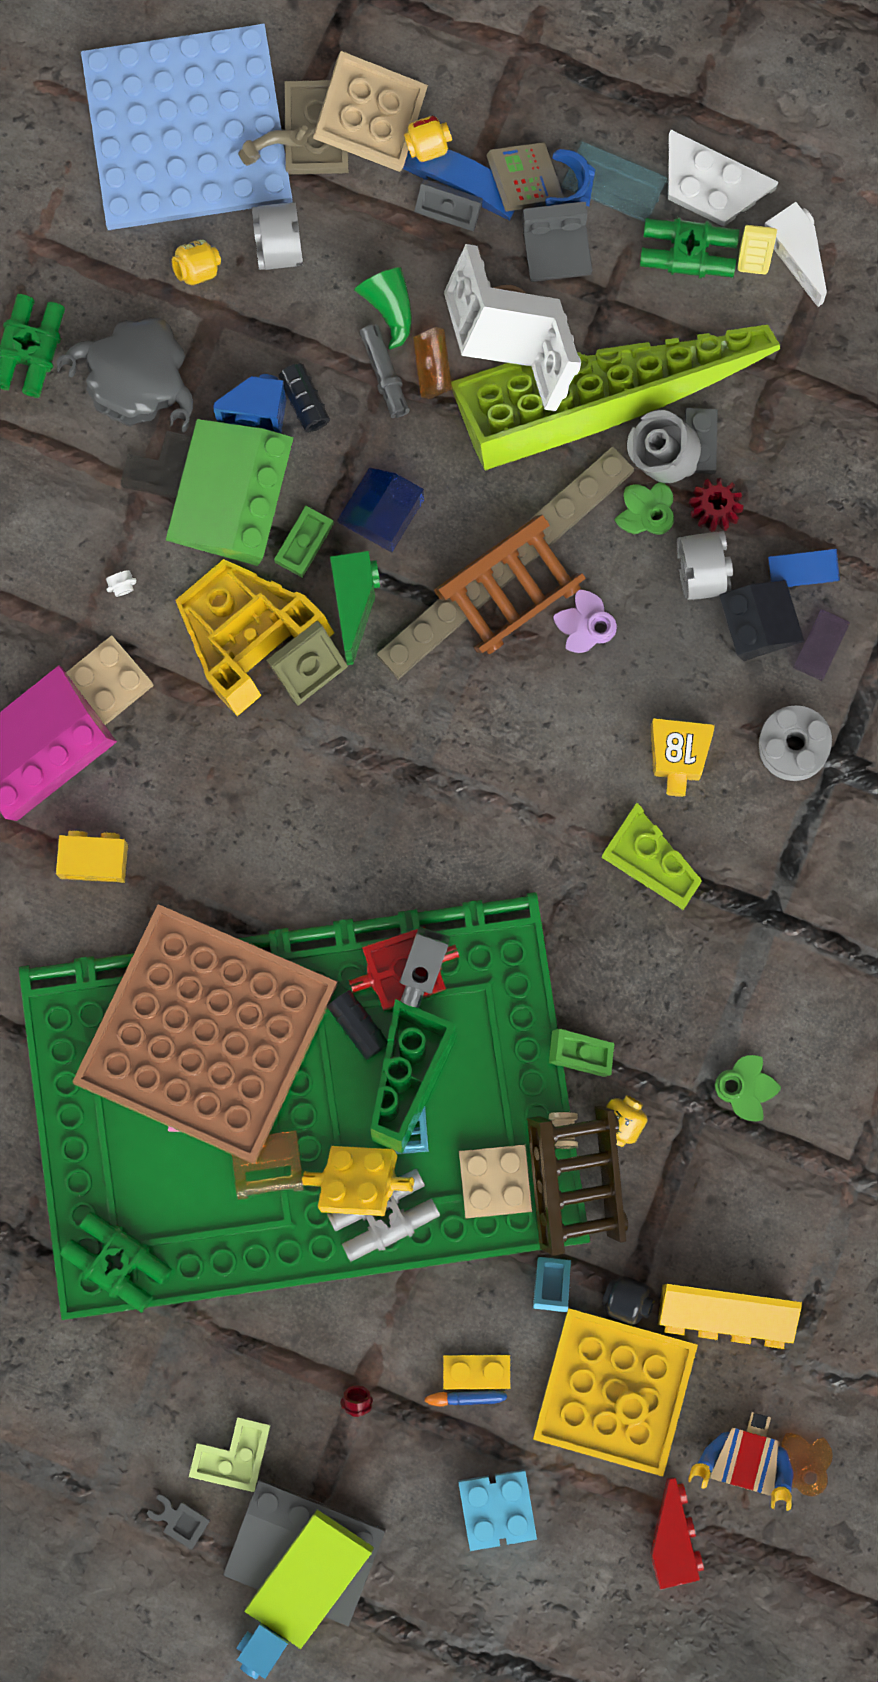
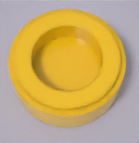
[615,1391,649,1426]

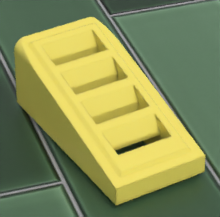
[737,225,777,274]

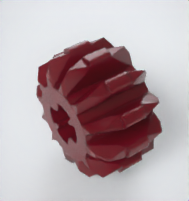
[689,477,744,532]

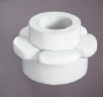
[106,570,136,597]

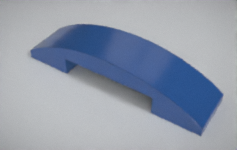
[402,149,515,221]

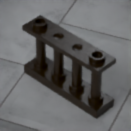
[527,1106,628,1255]

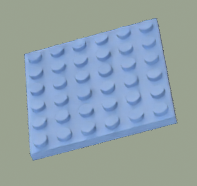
[81,24,293,230]

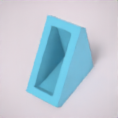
[533,1257,571,1312]

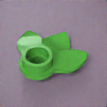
[615,482,674,535]
[715,1055,781,1122]

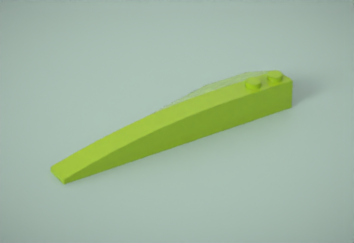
[450,325,780,470]

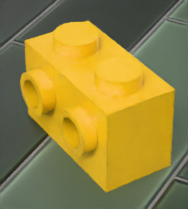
[56,831,128,883]

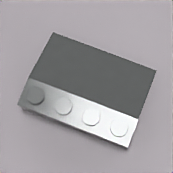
[223,1479,386,1626]

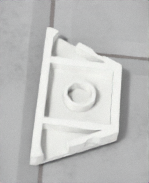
[668,130,778,227]

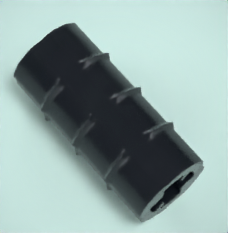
[278,363,330,433]
[327,990,388,1060]

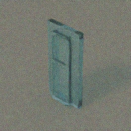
[562,142,667,222]

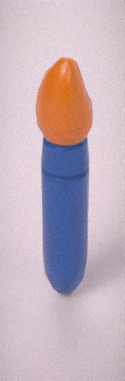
[425,1390,508,1407]

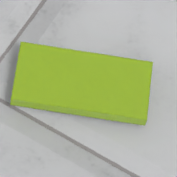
[244,1509,374,1649]

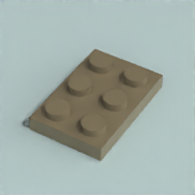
[285,80,349,174]

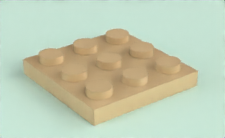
[313,51,428,172]

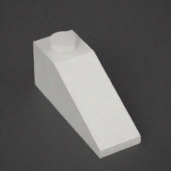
[764,202,827,307]

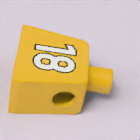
[651,718,715,797]

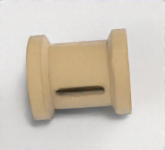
[549,1112,578,1149]

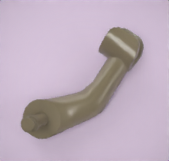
[238,125,308,166]

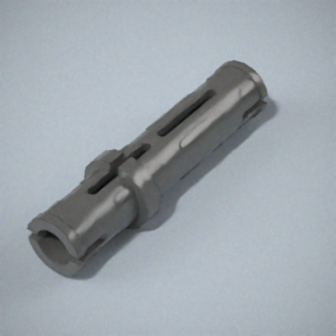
[359,324,410,418]

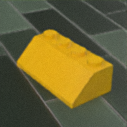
[657,1284,802,1349]

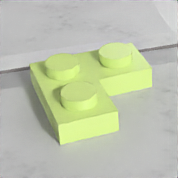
[189,1417,271,1492]

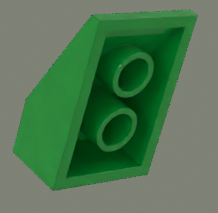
[330,551,380,665]

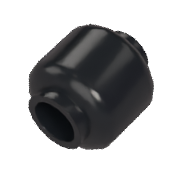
[602,1276,655,1325]

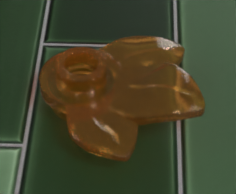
[781,1433,833,1497]

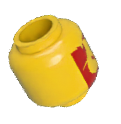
[404,115,452,162]

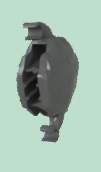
[57,317,193,432]

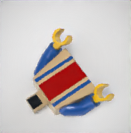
[688,1412,794,1511]

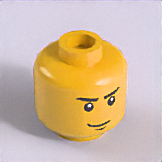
[606,1095,648,1147]

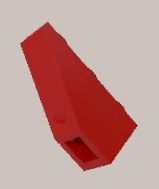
[650,1477,704,1590]

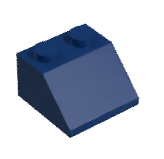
[213,374,287,434]

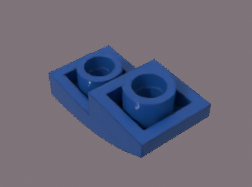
[768,549,840,587]

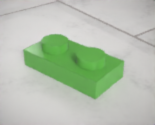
[274,506,334,578]
[549,1029,614,1077]

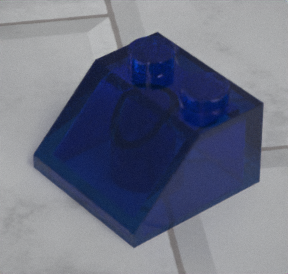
[337,467,424,553]

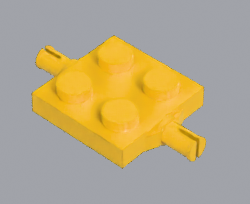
[302,1146,414,1216]

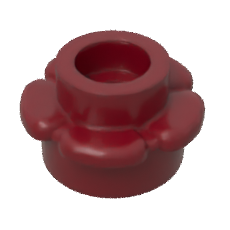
[340,1386,373,1417]

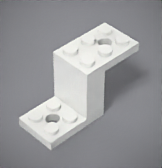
[444,244,581,411]

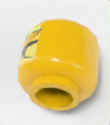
[172,240,221,285]

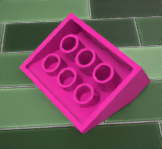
[0,665,117,821]

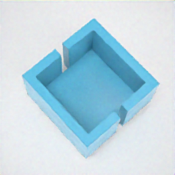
[458,1469,537,1551]

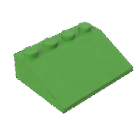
[166,419,294,566]

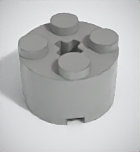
[252,202,303,270]
[627,410,701,483]
[677,531,733,600]

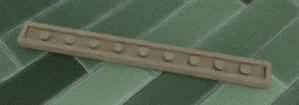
[377,447,634,680]

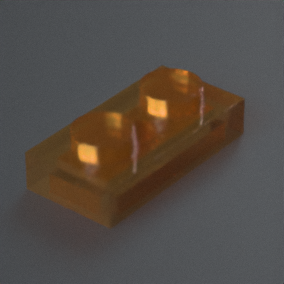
[413,327,452,399]

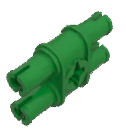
[640,217,740,279]
[0,294,65,398]
[60,1211,173,1313]

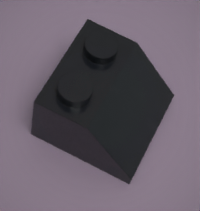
[719,580,805,661]

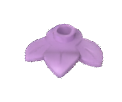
[553,590,617,653]

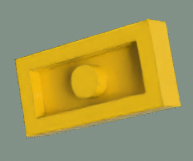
[443,1355,511,1389]

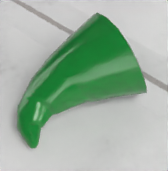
[354,267,412,350]

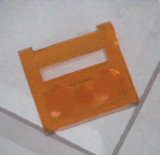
[232,1130,304,1200]

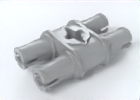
[327,1169,440,1262]

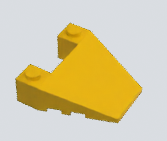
[175,559,334,716]

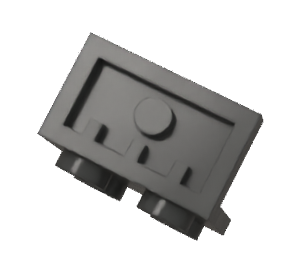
[522,201,592,282]

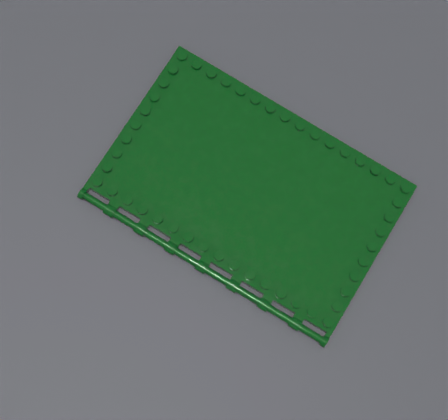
[19,892,590,1320]

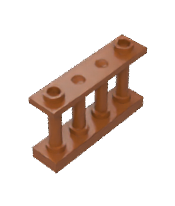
[433,515,586,654]

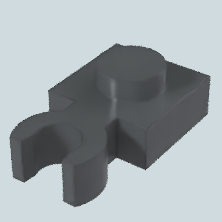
[147,1494,211,1550]

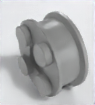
[758,705,832,781]

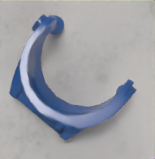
[545,149,595,206]

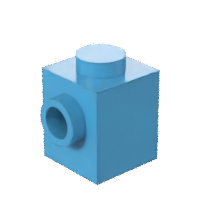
[236,1623,289,1679]

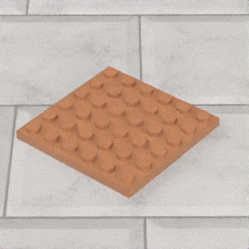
[73,904,338,1164]

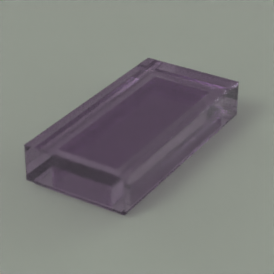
[793,609,850,681]

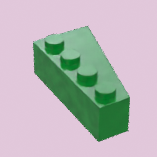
[371,999,456,1154]

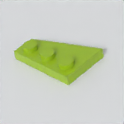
[601,803,702,910]

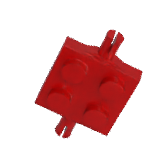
[349,927,459,1011]

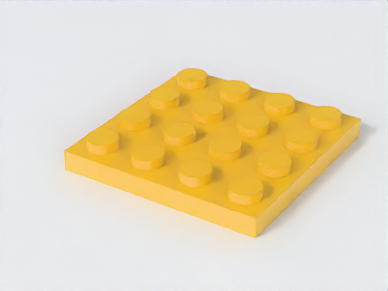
[533,1308,698,1477]

